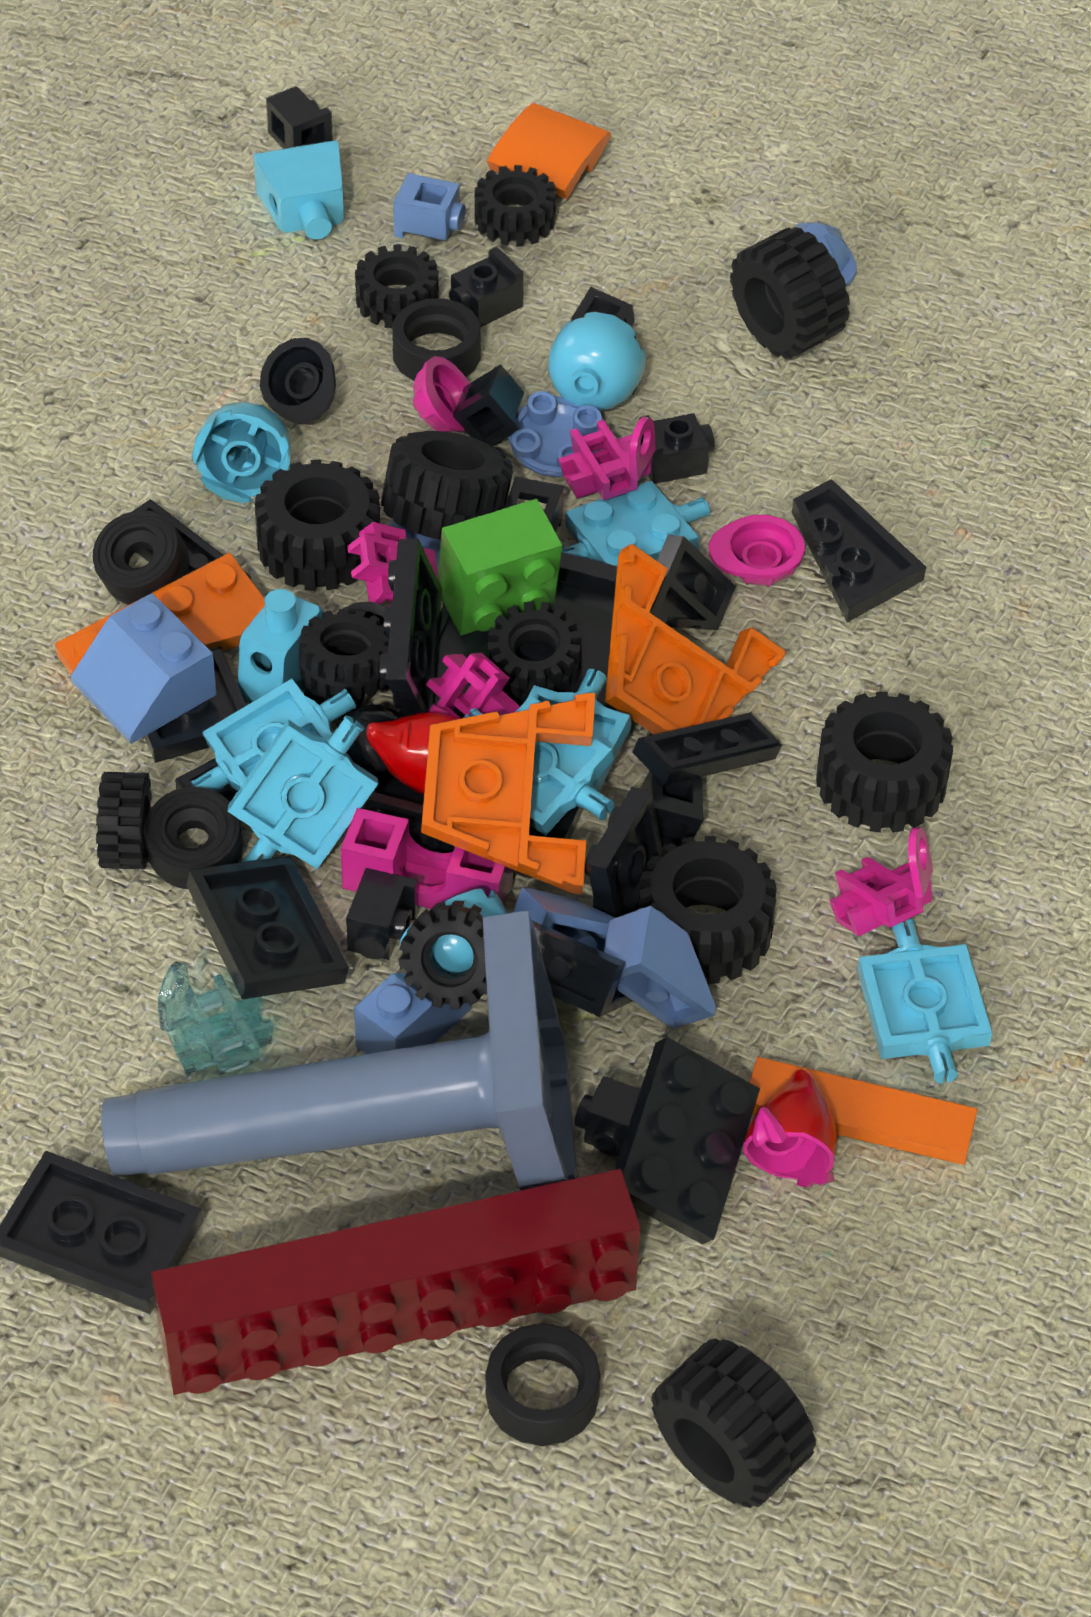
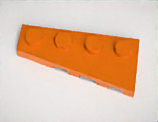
[54,552,265,675]

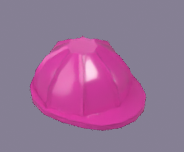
[413,356,469,432]
[709,515,805,588]

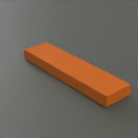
[749,1056,978,1165]

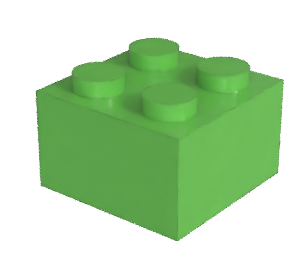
[437,499,562,636]

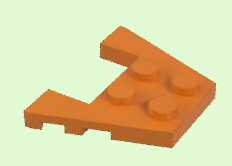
[605,544,786,734]
[421,693,595,895]

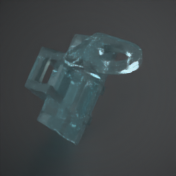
[158,961,274,1076]

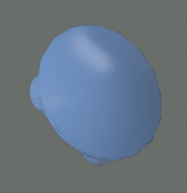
[508,391,602,477]

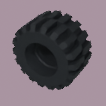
[730,227,850,359]
[381,431,513,540]
[255,460,381,591]
[816,692,953,833]
[638,836,777,984]
[651,1338,816,1508]

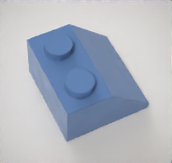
[71,593,217,744]

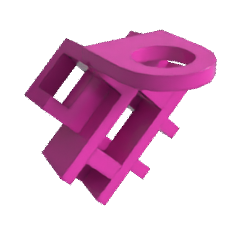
[558,417,656,501]
[347,522,438,605]
[426,653,520,718]
[829,827,933,936]

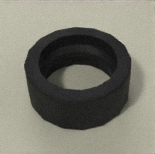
[392,298,481,381]
[485,1323,601,1446]

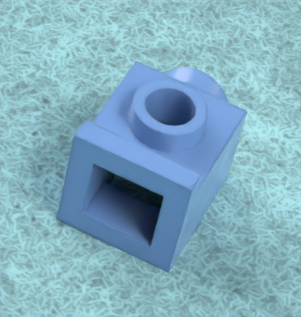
[393,173,466,241]

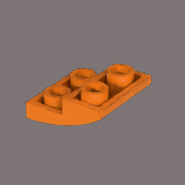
[487,102,611,200]

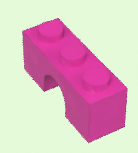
[341,808,513,909]

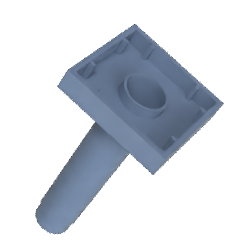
[101,910,577,1191]

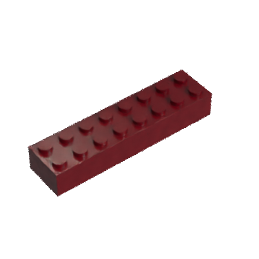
[151,1169,640,1395]

